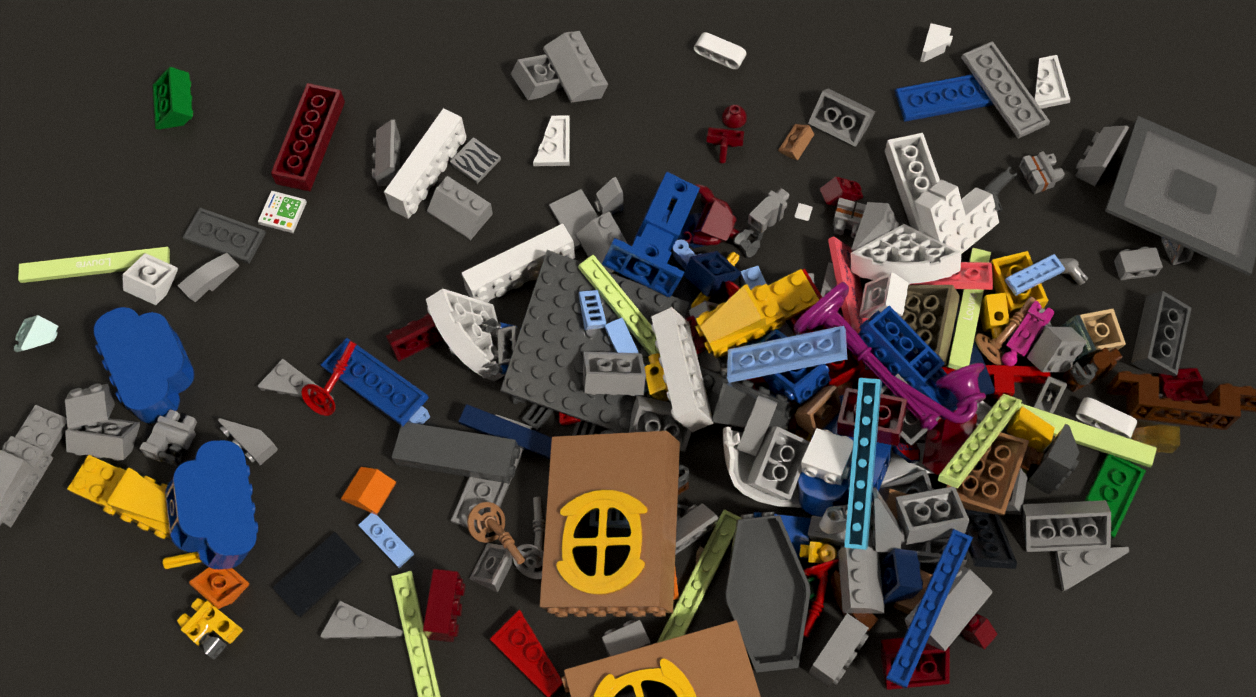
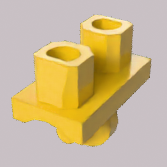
[800,541,837,563]

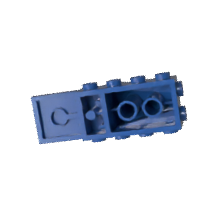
[858,305,958,420]
[745,329,831,405]

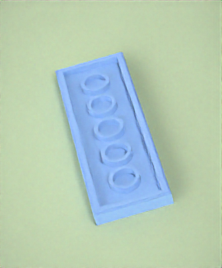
[727,326,847,383]

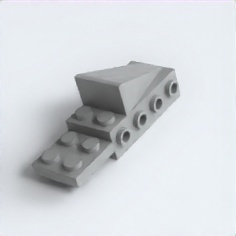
[0,405,68,528]

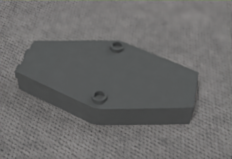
[724,512,810,673]

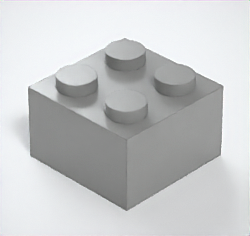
[1027,327,1087,372]

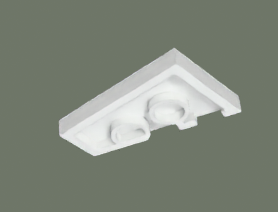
[1035,55,1070,109]
[533,116,570,166]

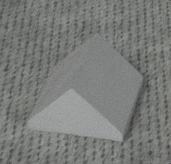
[469,543,513,592]

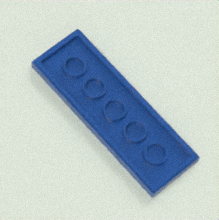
[895,74,994,122]
[321,338,429,427]

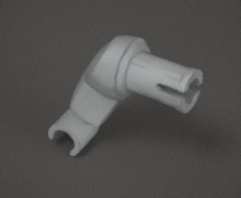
[1059,258,1088,286]

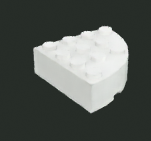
[851,224,961,285]
[426,288,505,381]

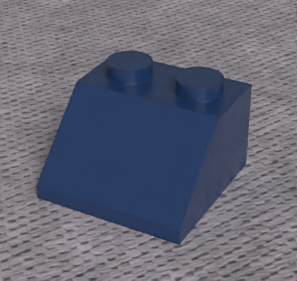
[683,251,741,297]
[880,548,923,605]

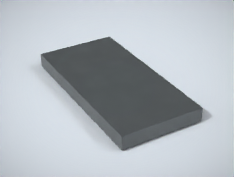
[182,208,266,264]

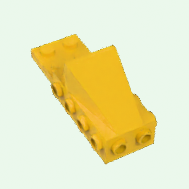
[695,269,819,359]
[67,455,171,539]

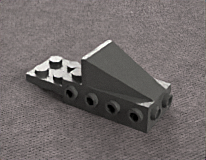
[699,365,796,431]

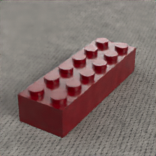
[271,83,345,192]

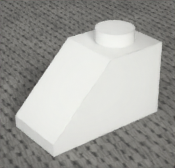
[920,23,953,62]

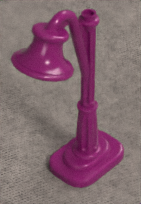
[794,282,986,431]

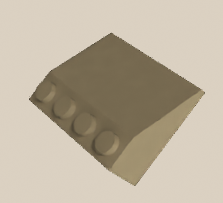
[900,285,960,365]

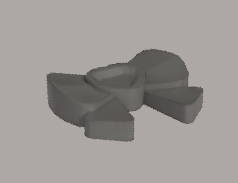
[733,229,760,258]

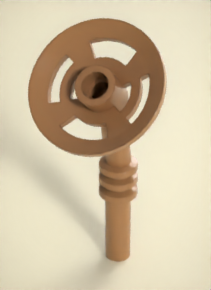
[975,297,1036,365]
[467,502,525,565]

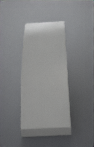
[178,253,239,302]

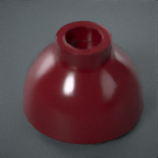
[722,105,747,129]

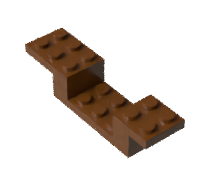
[1107,371,1256,430]

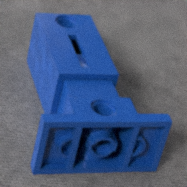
[602,172,700,298]

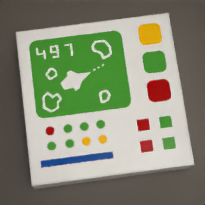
[258,191,307,233]

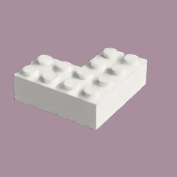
[914,180,999,254]

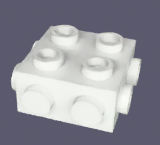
[801,428,853,485]

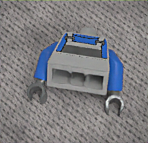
[484,318,520,377]

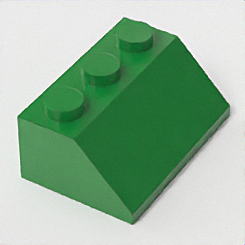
[153,67,193,130]

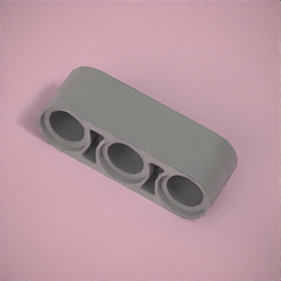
[737,395,778,457]

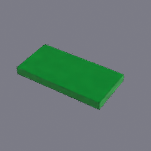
[1084,454,1146,539]

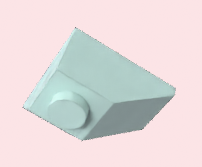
[14,315,58,352]

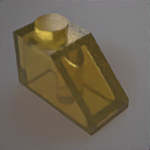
[1132,424,1180,453]

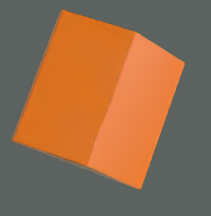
[341,467,396,515]
[189,567,249,609]

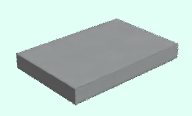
[549,189,598,250]

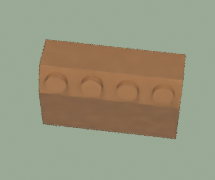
[946,425,1029,516]

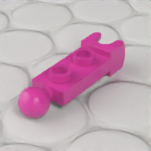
[1002,301,1054,366]

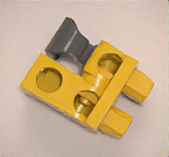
[177,598,243,660]

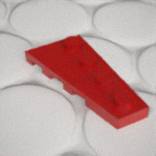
[490,610,563,697]

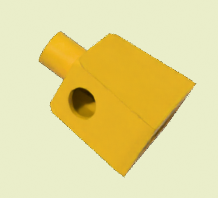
[979,293,1009,339]
[644,353,669,401]

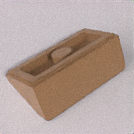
[778,124,814,160]

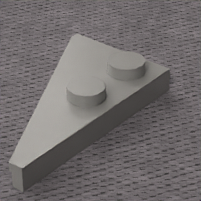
[258,359,334,401]
[1055,547,1129,592]
[320,601,404,639]

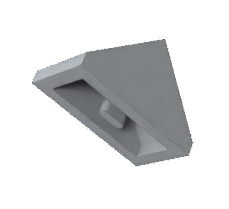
[1033,376,1067,414]

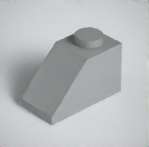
[594,177,624,215]

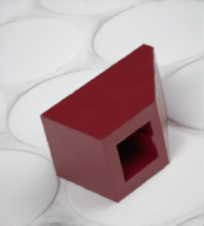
[820,177,863,206]
[960,613,997,649]

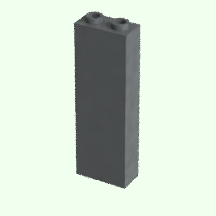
[392,422,520,484]

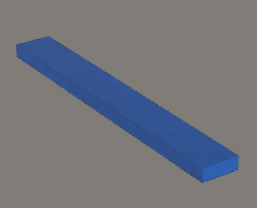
[886,529,973,689]

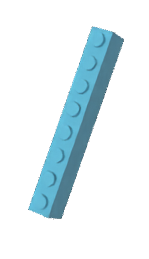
[844,378,882,550]

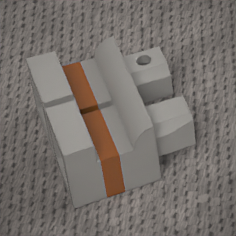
[1019,151,1065,194]
[833,198,866,239]

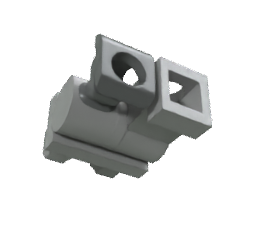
[747,188,789,240]
[139,409,197,467]

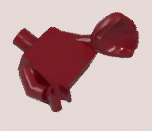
[682,184,740,246]

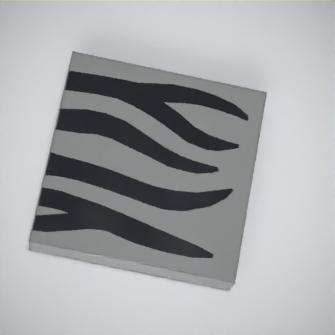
[450,137,501,184]

